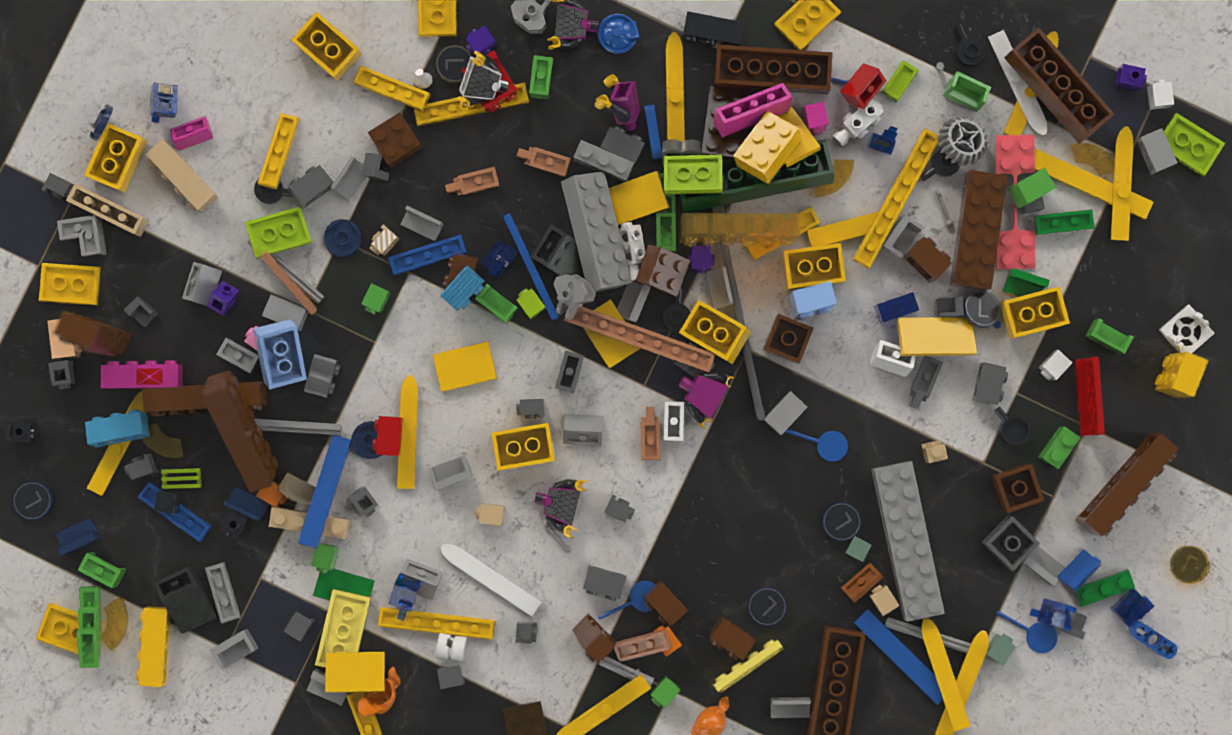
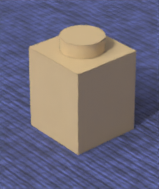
[476,503,505,526]
[869,584,899,616]

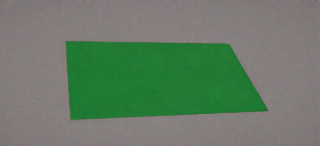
[313,569,375,601]

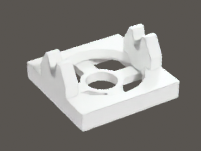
[1159,305,1214,354]

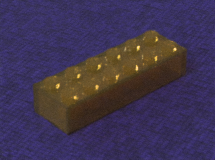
[679,213,800,246]

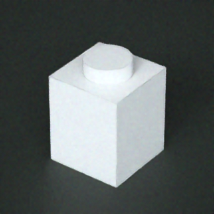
[1147,79,1174,110]
[1039,350,1072,380]

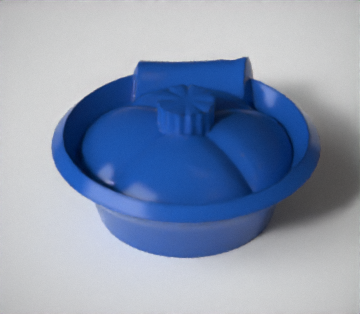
[598,14,640,54]

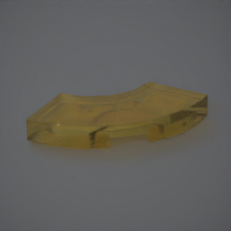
[1071,143,1115,176]
[815,159,854,198]
[142,423,184,458]
[101,596,128,651]

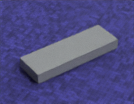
[205,562,241,623]

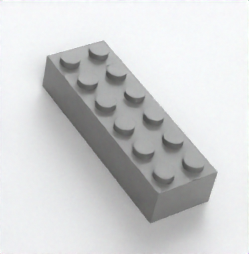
[561,172,632,292]

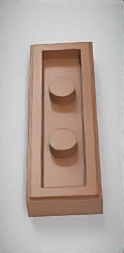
[614,629,672,662]

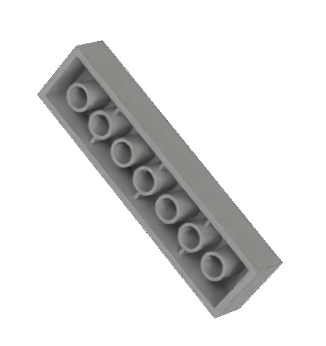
[871,461,945,622]

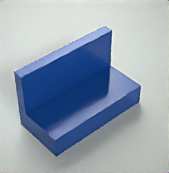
[1057,549,1102,592]

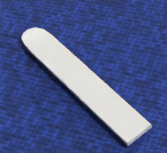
[988,30,1048,136]
[441,544,541,616]

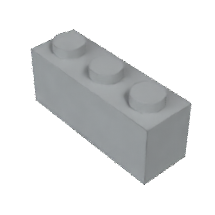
[573,140,634,182]

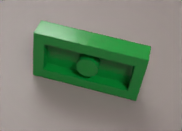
[1003,268,1050,297]

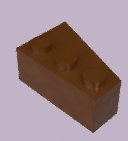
[572,613,616,663]

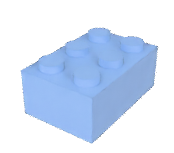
[788,281,837,320]
[253,319,307,389]

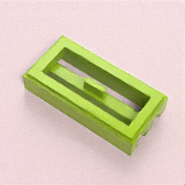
[161,468,202,489]

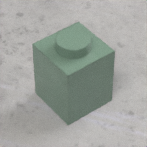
[986,633,1016,665]

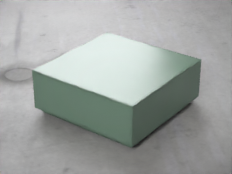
[845,536,872,562]

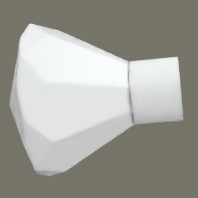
[415,69,432,89]

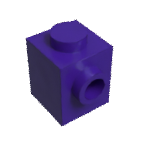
[466,26,497,56]
[1114,64,1147,91]
[688,246,715,274]
[207,281,239,316]

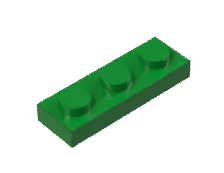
[1034,209,1095,235]
[1074,569,1135,607]

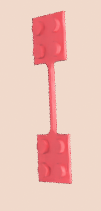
[996,135,1035,269]

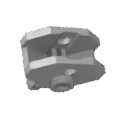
[511,0,552,34]
[554,274,596,321]

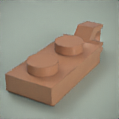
[517,147,571,177]
[445,167,500,196]
[641,407,660,460]

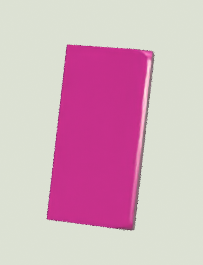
[170,116,213,151]

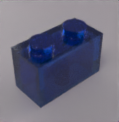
[874,292,920,324]

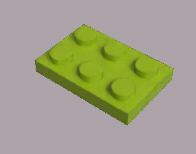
[1163,113,1225,176]
[664,155,723,194]
[245,206,312,259]

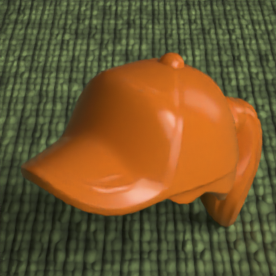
[358,667,400,717]
[691,696,729,735]

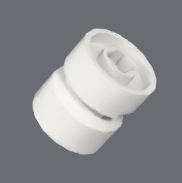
[436,633,467,662]

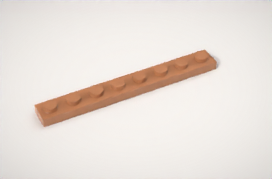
[564,307,716,372]

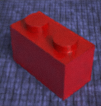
[840,63,887,109]
[373,416,403,456]

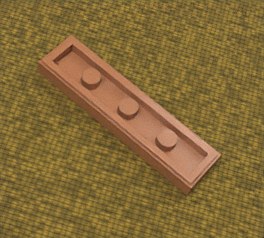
[260,250,317,315]

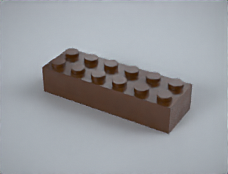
[1004,27,1114,144]
[714,45,833,95]
[949,170,1008,291]
[53,312,132,357]
[202,370,278,492]
[142,382,268,416]
[1075,433,1179,536]
[807,625,865,735]

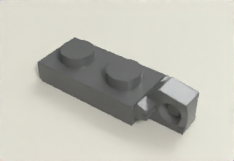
[909,356,943,409]

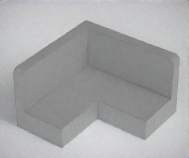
[57,215,107,257]

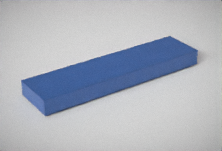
[388,234,467,276]
[138,482,212,542]

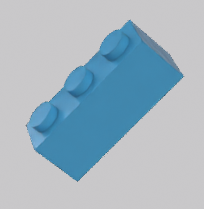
[85,409,150,448]

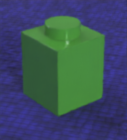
[361,283,391,315]
[311,543,339,573]
[650,675,680,708]

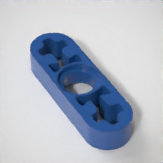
[644,104,662,160]
[1128,620,1178,659]

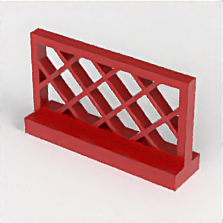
[1074,357,1105,436]

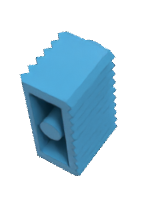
[440,265,484,311]

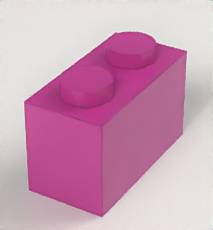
[801,101,829,136]

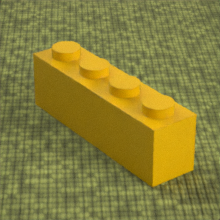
[136,606,171,687]

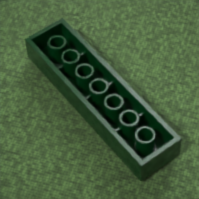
[679,139,834,213]

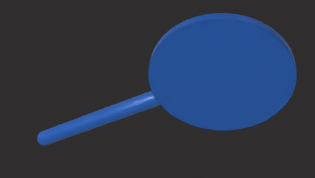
[785,429,848,461]
[598,581,655,620]
[996,611,1057,653]

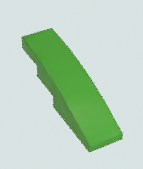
[656,173,676,251]
[77,586,101,668]

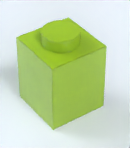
[517,288,546,319]

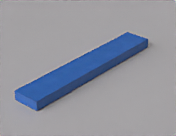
[503,213,559,321]
[298,435,352,549]
[854,609,943,705]

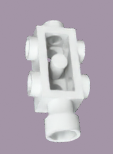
[832,99,884,148]
[619,222,646,281]

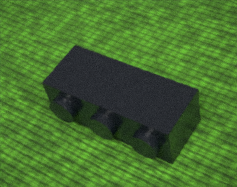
[682,11,744,46]

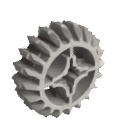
[937,115,989,166]

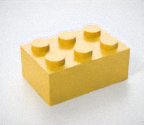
[291,11,362,82]
[733,111,802,184]
[84,123,148,193]
[782,243,846,291]
[1000,286,1070,339]
[679,300,752,364]
[1155,352,1208,398]
[491,423,556,471]

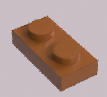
[841,563,884,603]

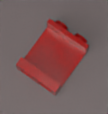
[461,51,519,113]

